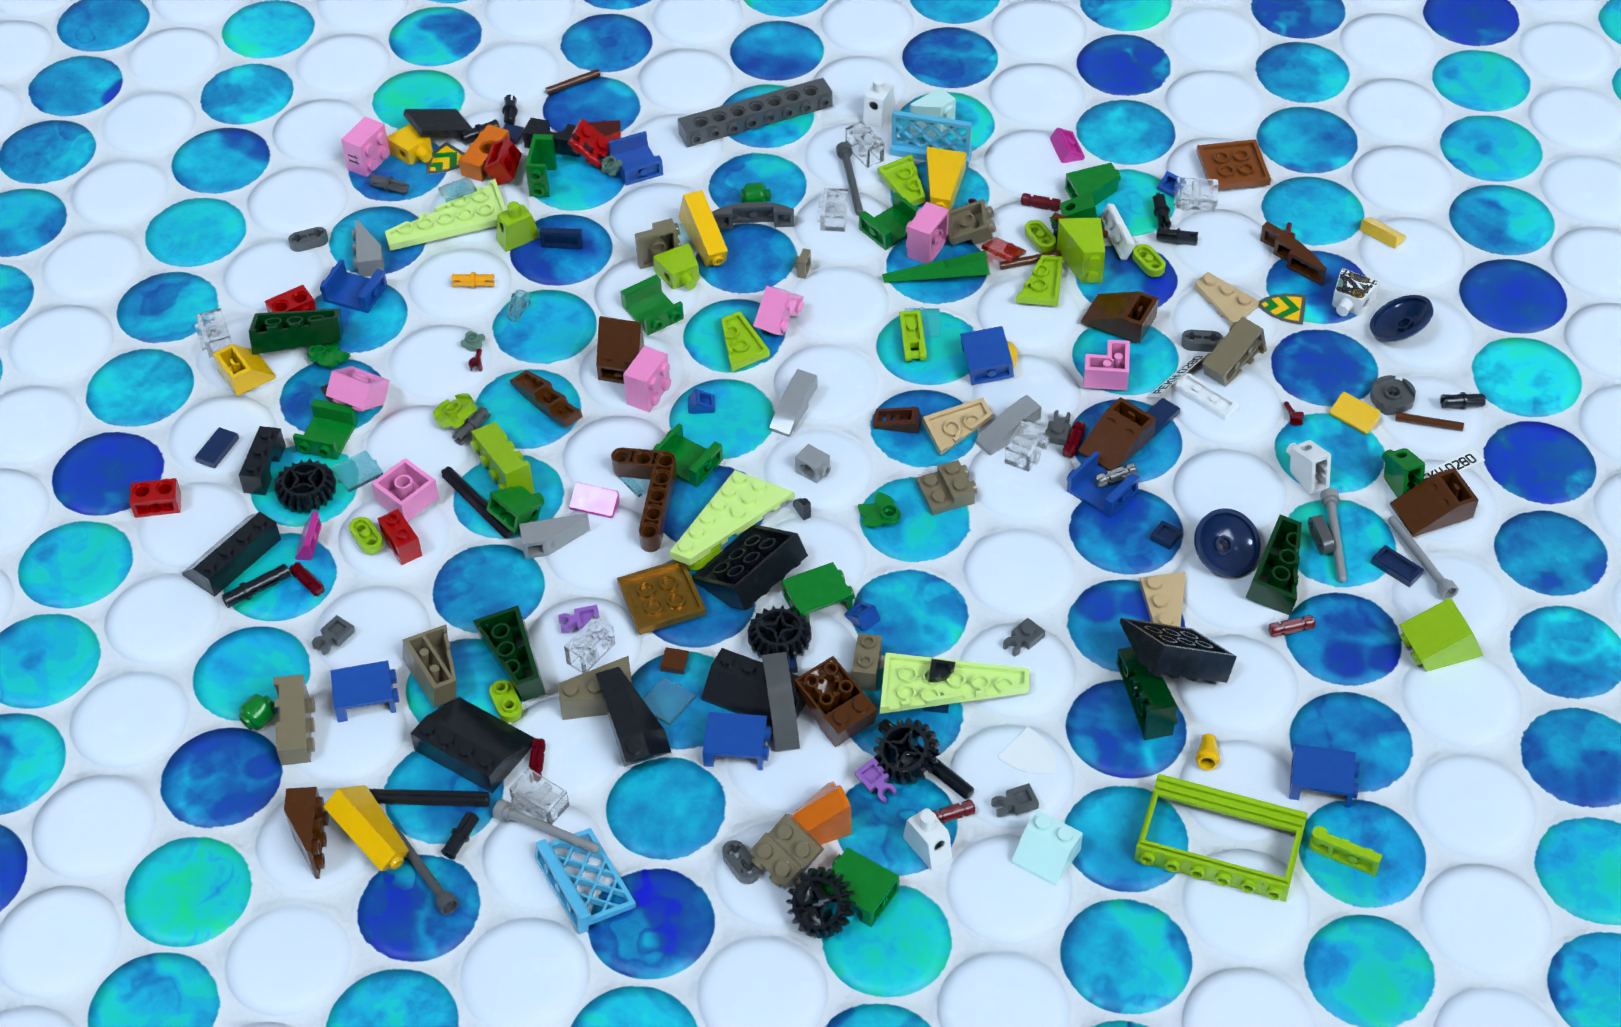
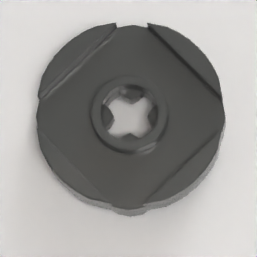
[1370,375,1416,415]

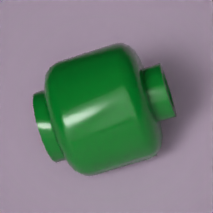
[741,182,771,203]
[238,694,275,730]

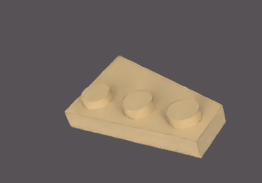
[1194,272,1259,327]
[922,397,992,456]
[1139,572,1186,627]

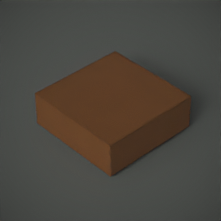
[660,647,689,675]

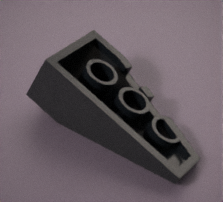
[595,667,671,767]

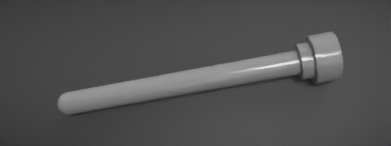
[1320,488,1347,582]
[1388,516,1459,600]
[493,799,600,853]

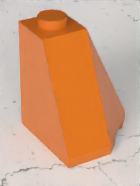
[791,781,852,845]

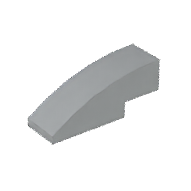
[769,369,818,437]
[976,395,1042,456]

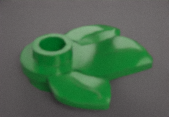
[307,342,351,367]
[858,492,901,528]

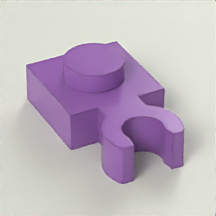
[558,605,602,633]
[855,758,897,804]

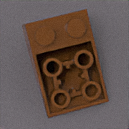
[1081,291,1159,343]
[596,316,644,384]
[1078,397,1156,471]
[1390,468,1479,537]
[794,656,878,748]
[284,787,329,879]

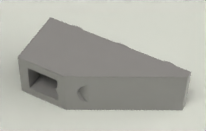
[352,220,385,277]
[519,513,590,559]

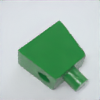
[1050,192,1097,229]
[1382,448,1425,498]
[486,486,544,534]

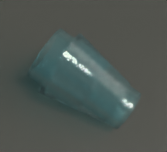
[507,290,531,322]

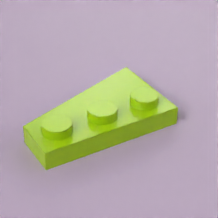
[877,154,925,206]
[1016,255,1063,306]
[721,311,770,371]

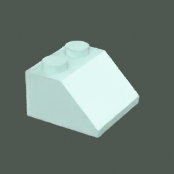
[910,87,956,138]
[1011,810,1083,886]

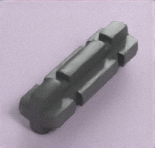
[1095,463,1138,488]

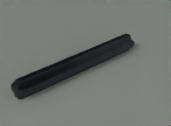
[441,466,514,539]
[878,719,974,799]
[369,788,490,807]

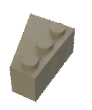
[1202,316,1267,387]
[402,625,456,708]
[558,655,632,720]
[273,674,315,766]

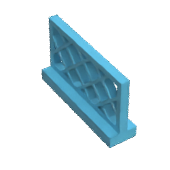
[890,110,972,168]
[535,828,636,934]

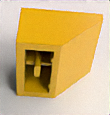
[213,344,276,396]

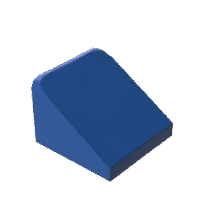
[1157,171,1187,197]
[688,389,715,414]
[844,602,880,632]

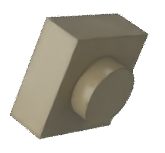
[794,248,812,279]

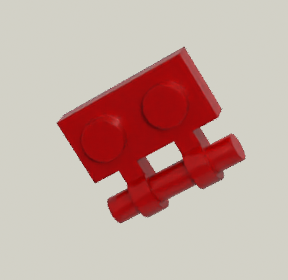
[567,119,610,168]

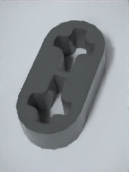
[288,227,328,252]
[1181,330,1223,352]
[1308,515,1335,555]
[722,840,759,884]

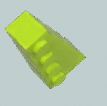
[470,421,535,494]

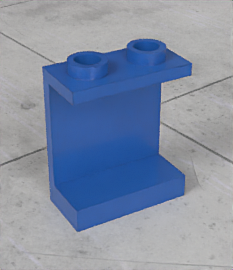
[608,131,663,186]
[320,259,388,313]
[960,326,1014,385]
[1067,451,1139,518]
[330,660,399,723]
[702,712,772,770]
[1289,744,1360,808]

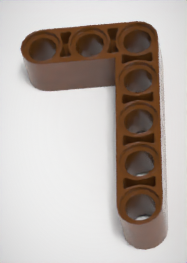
[611,447,677,552]

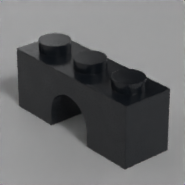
[522,117,585,157]
[239,426,286,495]

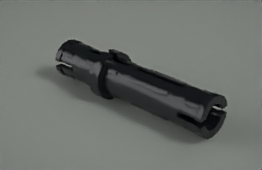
[221,564,291,608]

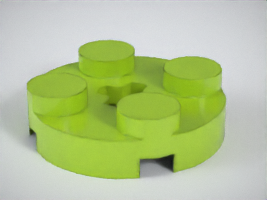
[433,393,478,428]

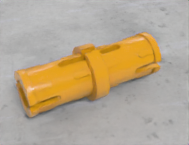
[451,272,495,288]

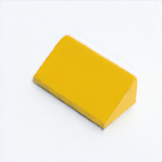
[1360,217,1406,249]
[1329,392,1381,435]

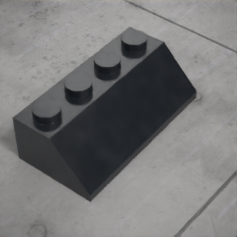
[182,512,281,597]
[701,648,806,726]

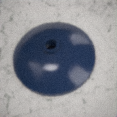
[1370,295,1434,342]
[1194,508,1261,577]

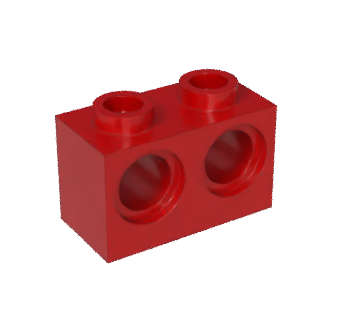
[483,137,522,185]
[265,285,316,313]
[130,478,181,518]
[378,509,422,565]

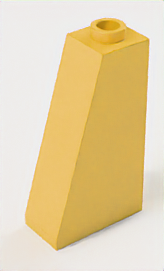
[926,147,967,211]
[678,190,728,267]
[323,785,409,871]

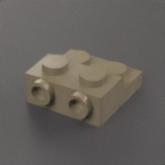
[948,199,997,245]
[635,218,681,269]
[916,460,977,515]
[749,814,824,887]

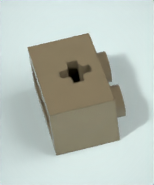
[852,633,882,691]

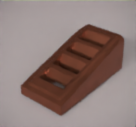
[872,407,922,433]

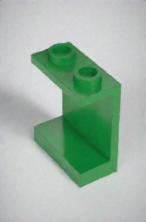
[525,134,557,197]
[859,192,918,250]
[620,274,684,335]
[293,399,358,460]
[653,423,723,487]
[782,562,855,623]
[821,847,899,927]

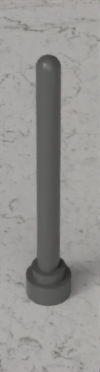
[836,142,863,216]
[392,824,459,915]

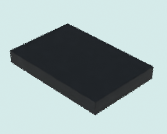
[403,109,472,137]

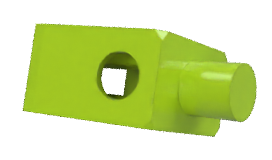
[496,201,540,252]
[653,243,699,290]

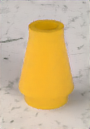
[1195,734,1220,770]

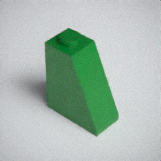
[1065,162,1121,206]

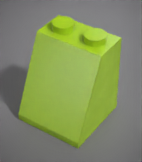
[1056,218,1105,283]
[1399,597,1483,672]

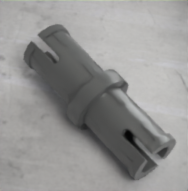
[452,407,490,446]

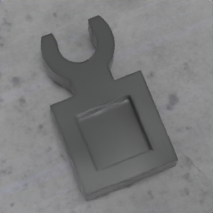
[1044,410,1071,446]
[312,615,355,655]
[1003,618,1045,657]
[991,783,1039,817]

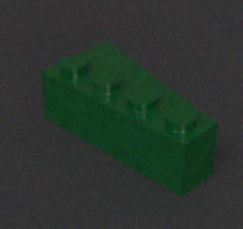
[249,309,344,355]
[1245,514,1302,616]
[473,605,546,702]
[1116,647,1177,740]

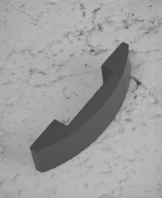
[712,202,794,229]
[762,652,800,752]

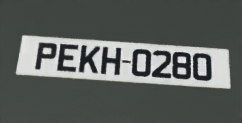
[1146,352,1210,398]
[1424,449,1485,480]

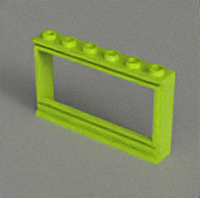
[1134,773,1308,902]

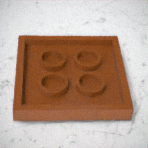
[1196,139,1271,191]

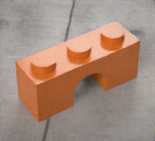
[459,124,510,182]

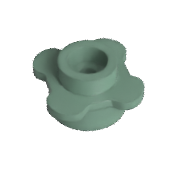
[601,156,623,177]
[460,331,485,352]

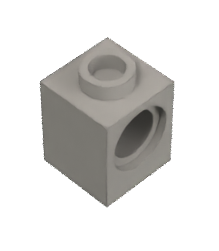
[795,444,831,484]

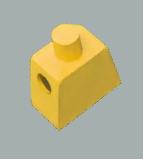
[387,124,433,165]

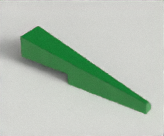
[882,250,991,282]

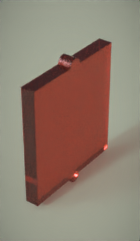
[588,120,621,141]
[981,237,1027,262]

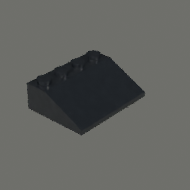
[692,524,808,610]
[1120,618,1237,684]
[410,697,534,793]

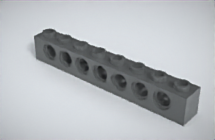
[677,78,833,148]

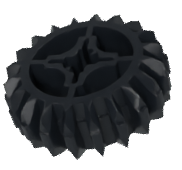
[275,459,337,514]
[747,605,812,660]
[873,717,940,785]
[786,867,856,939]

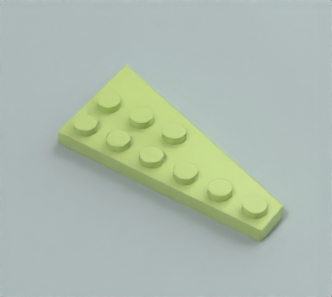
[385,178,506,251]
[670,470,795,566]
[879,653,1030,714]

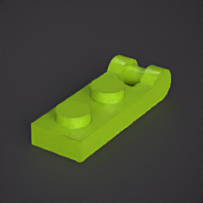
[899,310,927,362]
[1309,826,1383,877]

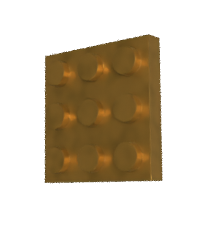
[617,560,706,635]

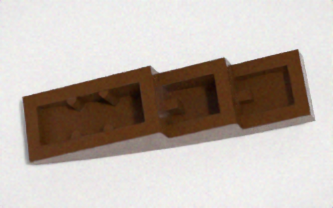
[1260,221,1327,286]
[510,370,583,428]

